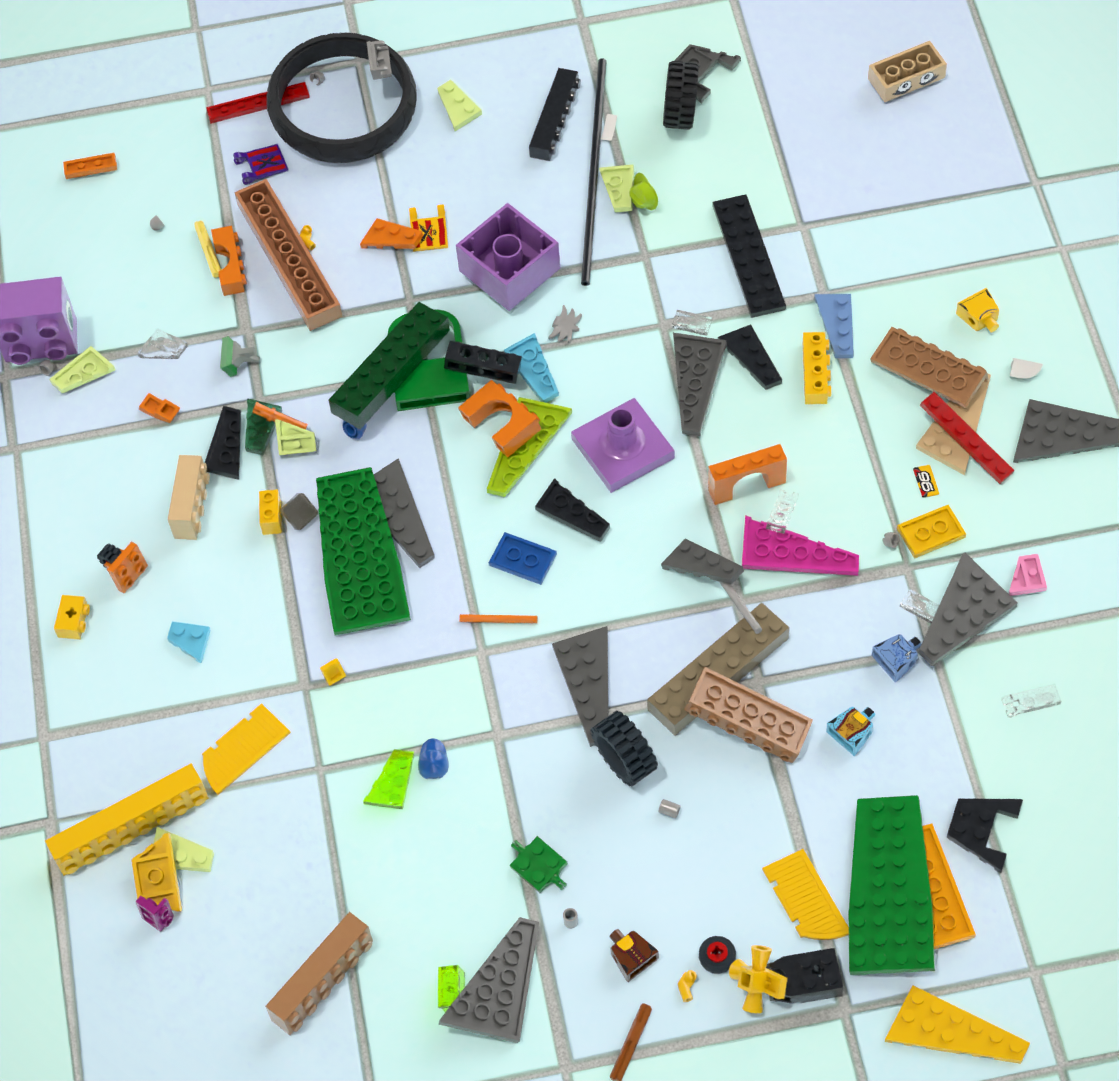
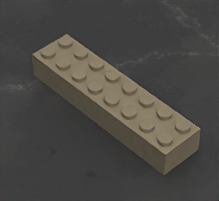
[647,603,790,736]

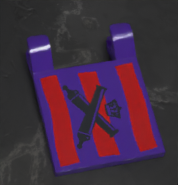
[233,144,288,185]

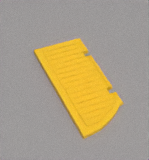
[202,703,291,795]
[762,849,849,940]

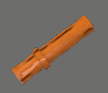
[252,402,308,429]

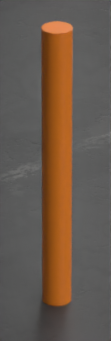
[459,614,538,623]

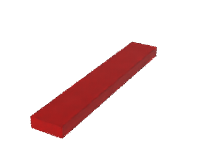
[206,82,310,124]

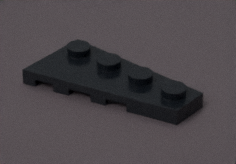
[718,324,782,390]
[535,478,610,542]

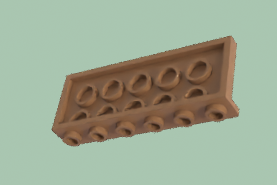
[870,327,989,408]
[684,667,813,763]

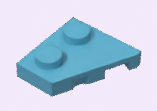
[167,621,211,663]

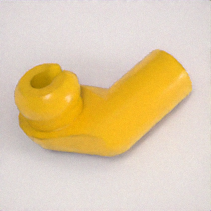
[300,225,316,251]
[677,970,697,1002]

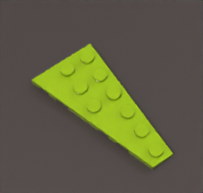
[487,397,572,497]

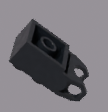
[766,948,843,1004]

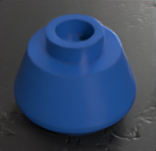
[342,420,367,439]

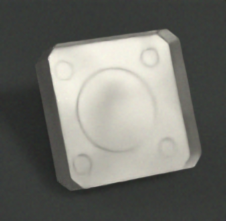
[280,493,318,530]

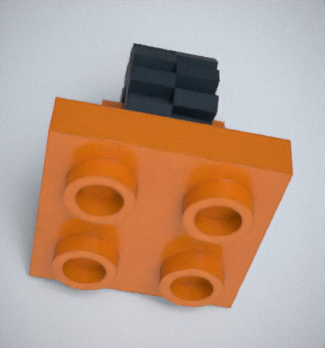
[97,541,148,593]

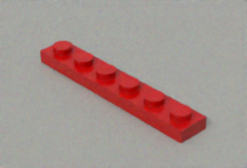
[920,392,1015,484]

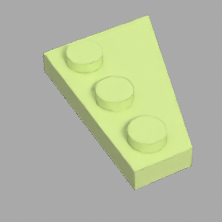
[437,80,482,131]
[599,164,634,212]
[153,827,214,872]

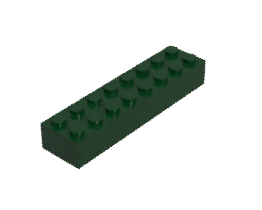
[328,302,450,430]

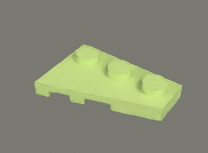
[49,346,116,393]

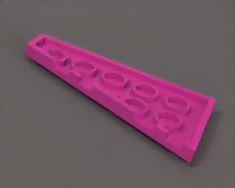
[742,515,859,576]

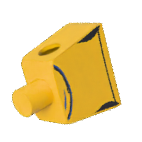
[956,288,999,332]

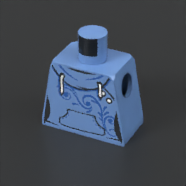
[871,634,921,682]

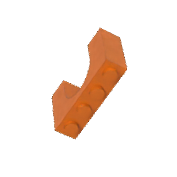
[458,380,541,457]
[708,444,787,505]

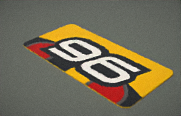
[913,465,939,498]

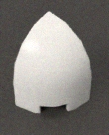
[1010,358,1043,378]

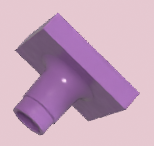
[571,397,675,493]

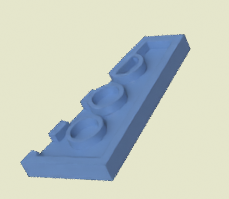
[814,294,854,358]

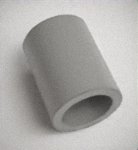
[658,799,681,819]
[563,908,578,929]

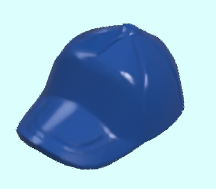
[418,738,449,779]

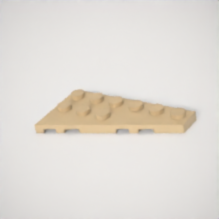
[916,373,991,475]

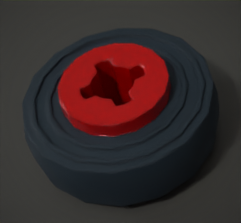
[699,936,736,974]

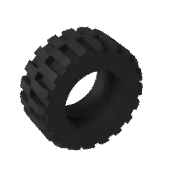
[663,61,699,130]

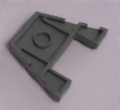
[674,44,741,104]

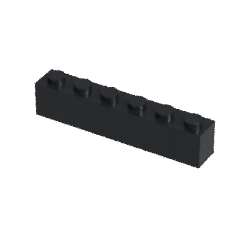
[529,67,581,161]

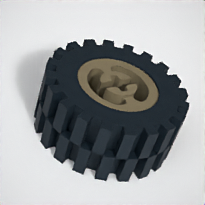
[590,710,658,786]

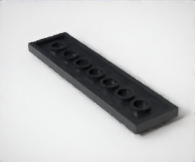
[712,194,786,318]

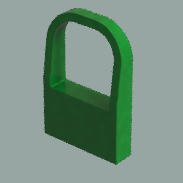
[388,309,470,411]

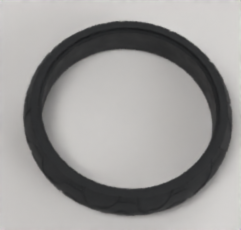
[266,32,417,163]

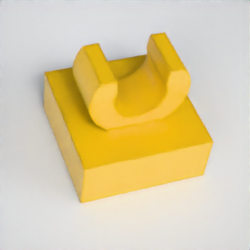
[320,658,346,686]

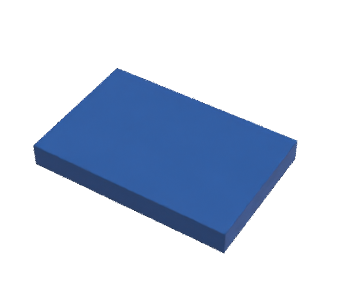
[488,532,557,585]

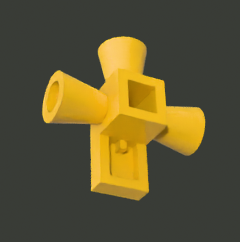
[729,945,787,1013]

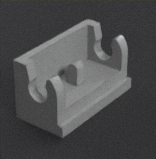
[367,40,392,80]

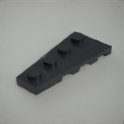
[204,406,241,480]

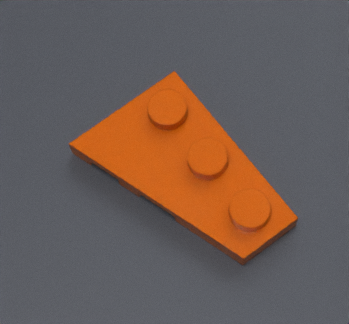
[360,218,424,249]

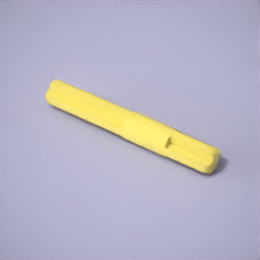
[194,220,221,278]

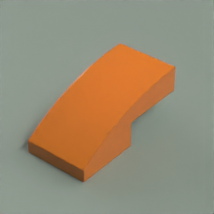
[139,393,180,423]

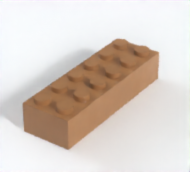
[265,911,373,1035]

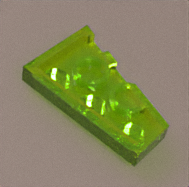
[363,749,415,810]

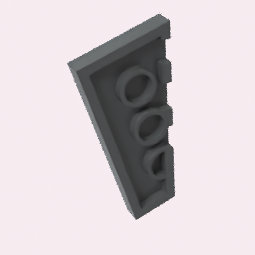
[661,538,744,584]

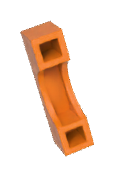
[211,225,247,296]

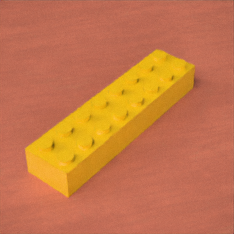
[45,763,209,876]

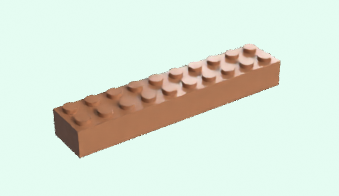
[234,179,343,331]

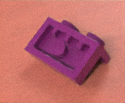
[135,896,174,932]

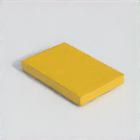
[897,504,966,559]

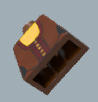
[609,929,659,982]

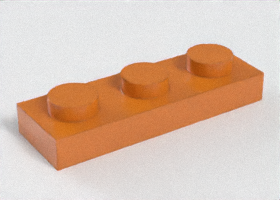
[63,152,118,179]

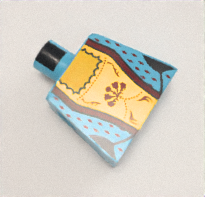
[826,707,875,756]

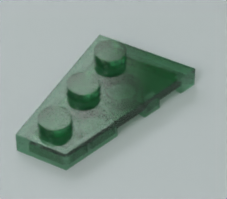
[245,398,283,455]

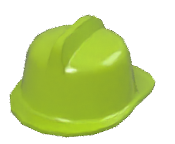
[629,172,658,210]

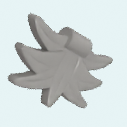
[548,305,582,344]

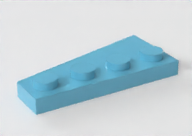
[504,333,559,403]

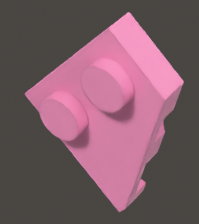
[1009,554,1047,596]

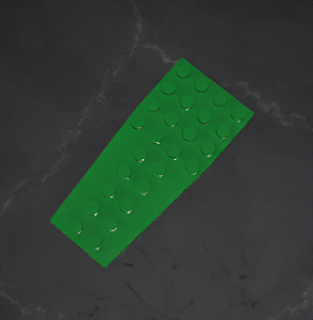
[316,467,411,636]
[848,795,935,975]

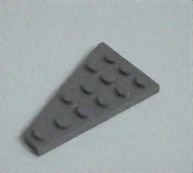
[1013,399,1119,463]
[918,552,1018,666]
[438,917,539,1043]

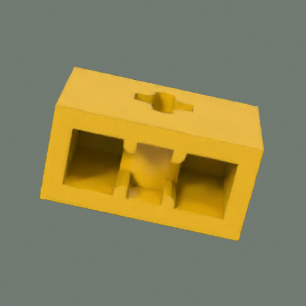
[259,489,282,535]
[54,595,90,640]

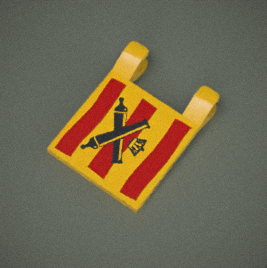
[409,204,448,252]

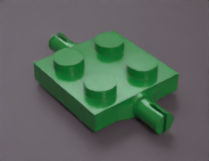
[509,836,568,893]

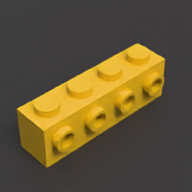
[802,332,831,404]

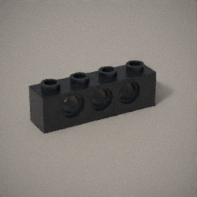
[444,341,522,384]

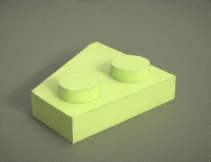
[275,419,317,455]

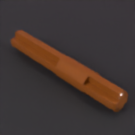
[610,1003,652,1081]

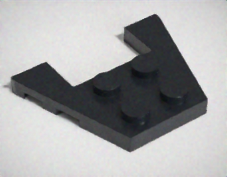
[946,798,1023,873]

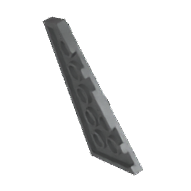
[673,332,727,436]
[374,458,435,568]
[552,626,609,747]

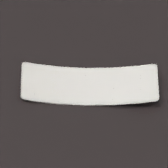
[601,114,617,141]

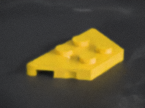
[131,833,182,912]

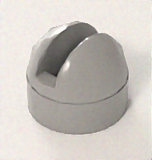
[310,71,325,85]
[149,215,165,231]
[38,360,55,376]
[882,532,899,548]

